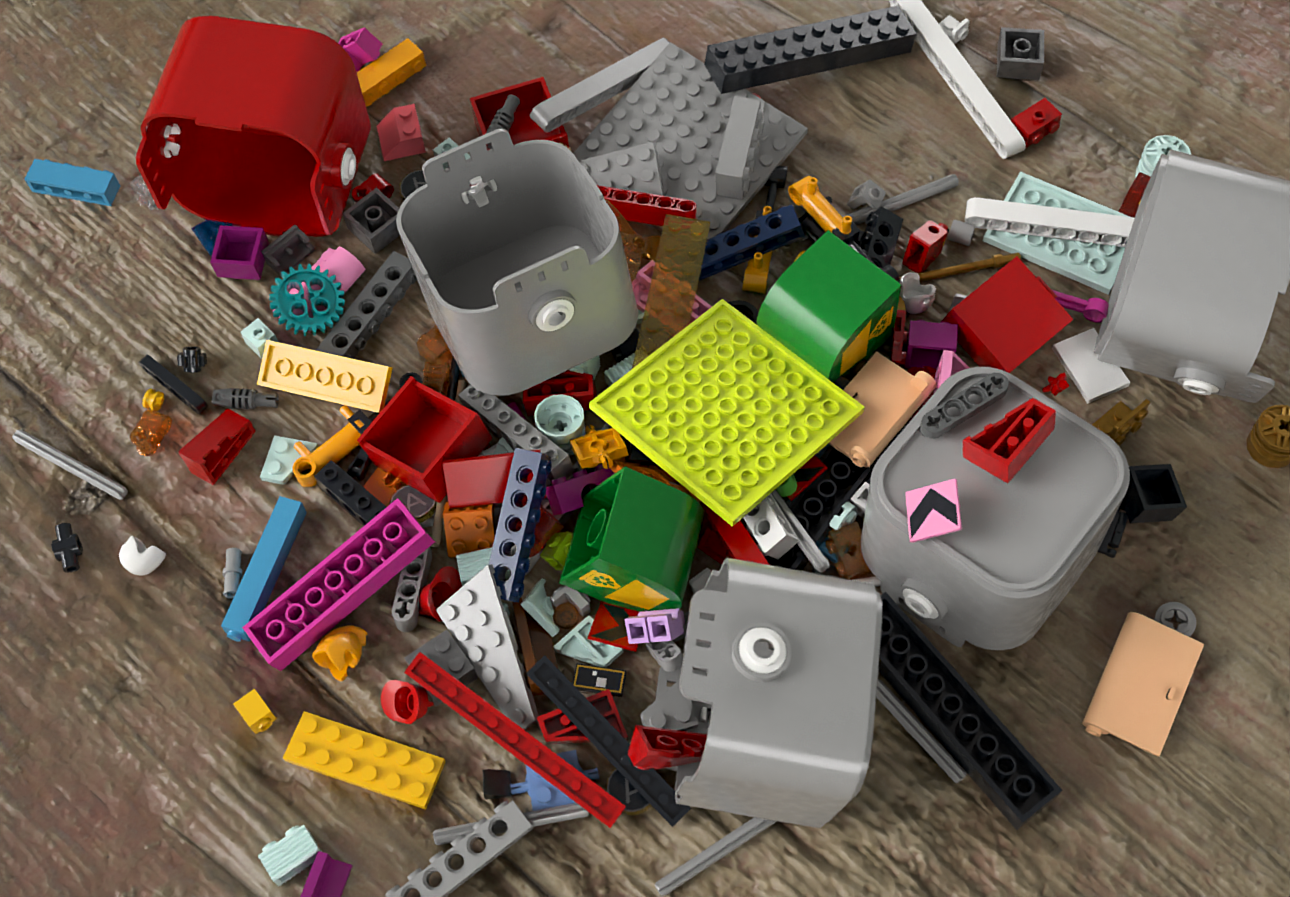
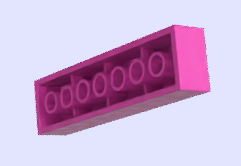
[242,498,435,671]

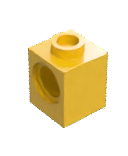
[233,688,277,734]

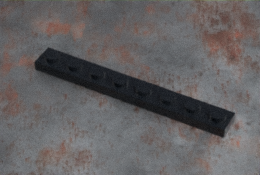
[526,655,691,827]

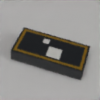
[573,663,627,697]

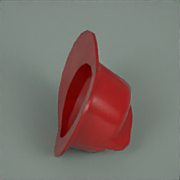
[419,566,462,622]
[381,680,434,724]

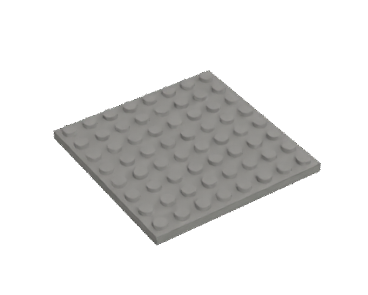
[573,42,808,248]

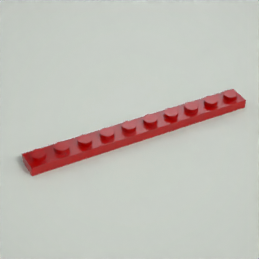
[404,652,627,829]

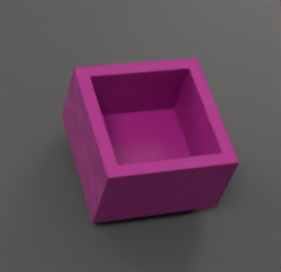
[210,225,269,280]
[904,320,958,370]

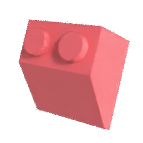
[377,104,426,162]

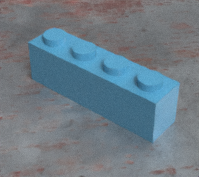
[25,159,120,206]

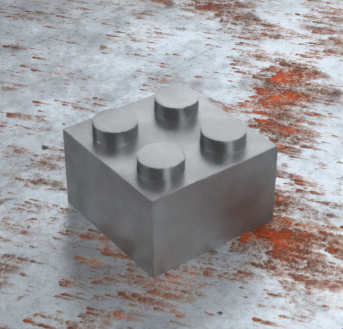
[997,27,1044,80]
[343,188,400,254]
[405,630,478,706]

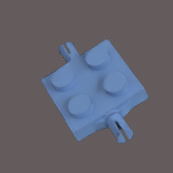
[510,750,599,811]

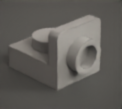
[847,179,886,209]

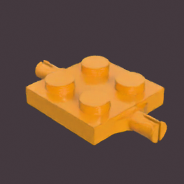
[570,425,628,469]

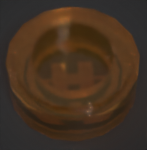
[554,603,579,629]

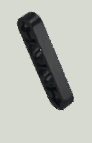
[138,354,208,415]

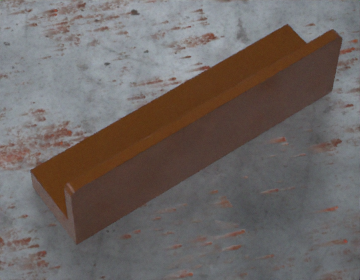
[512,597,558,696]

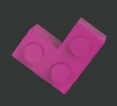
[339,27,383,72]

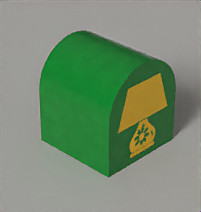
[757,231,902,383]
[559,466,705,612]

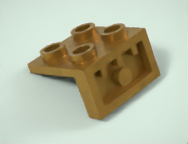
[1092,399,1150,446]

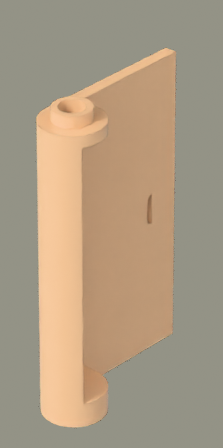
[828,352,937,467]
[1082,612,1204,757]

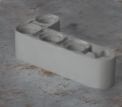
[392,547,432,632]

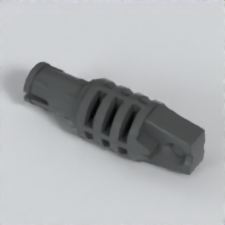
[486,95,520,149]
[212,388,279,410]

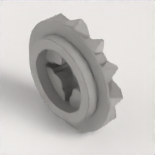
[1154,602,1196,637]

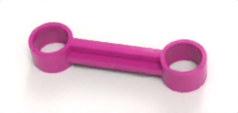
[1052,290,1109,323]

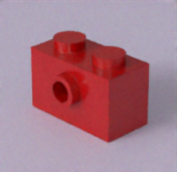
[1011,98,1062,148]

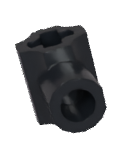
[51,523,83,573]

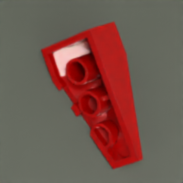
[628,725,708,770]

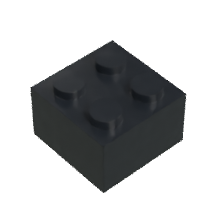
[1122,464,1187,524]

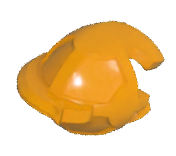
[312,625,368,681]

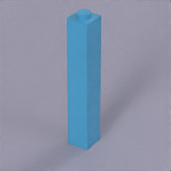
[221,496,307,642]

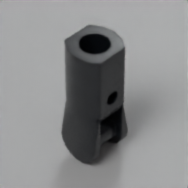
[347,447,372,481]

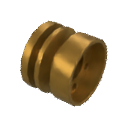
[1246,405,1290,468]

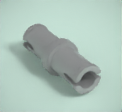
[222,548,243,598]

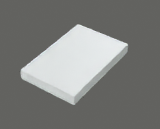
[1052,328,1130,404]

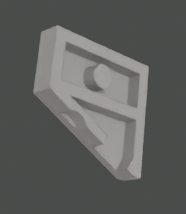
[640,679,699,731]

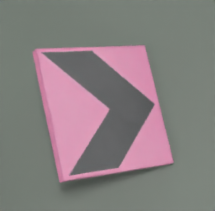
[906,479,962,543]

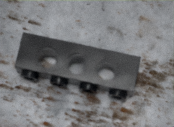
[860,206,904,268]
[314,460,386,526]

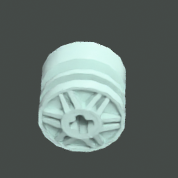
[1135,135,1191,190]
[534,394,586,456]

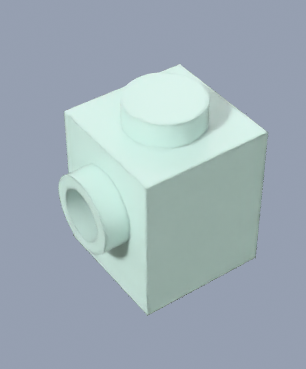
[240,318,278,359]

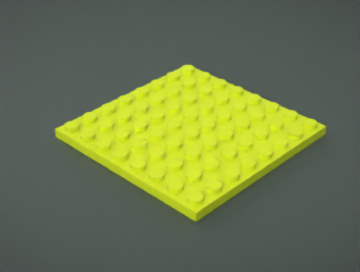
[589,299,865,527]

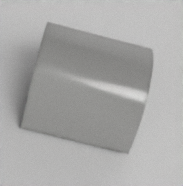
[947,220,975,246]

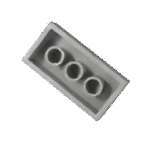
[715,96,764,200]

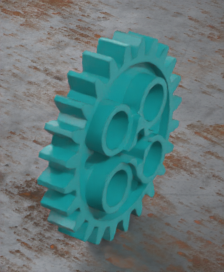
[269,264,345,336]

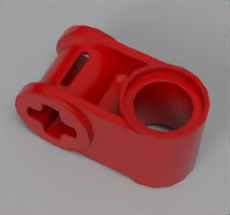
[351,173,394,203]

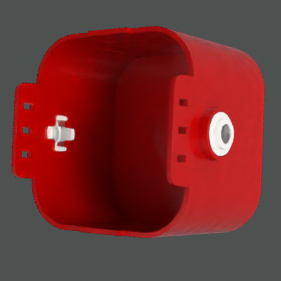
[136,16,371,237]

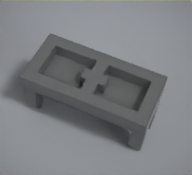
[261,225,315,277]

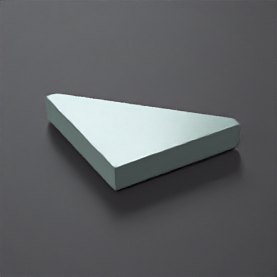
[520,578,560,637]

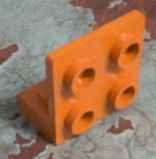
[443,502,495,558]

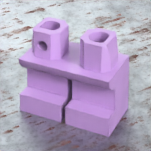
[624,608,685,644]

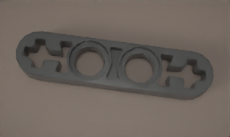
[920,373,1009,438]

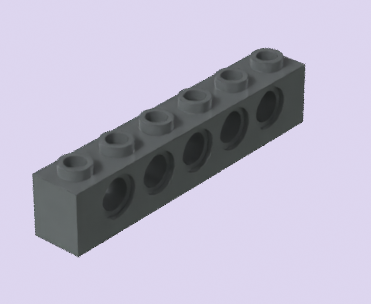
[315,251,417,359]

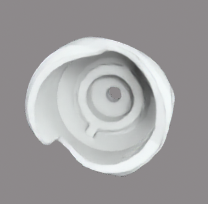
[900,272,936,314]
[119,535,166,576]

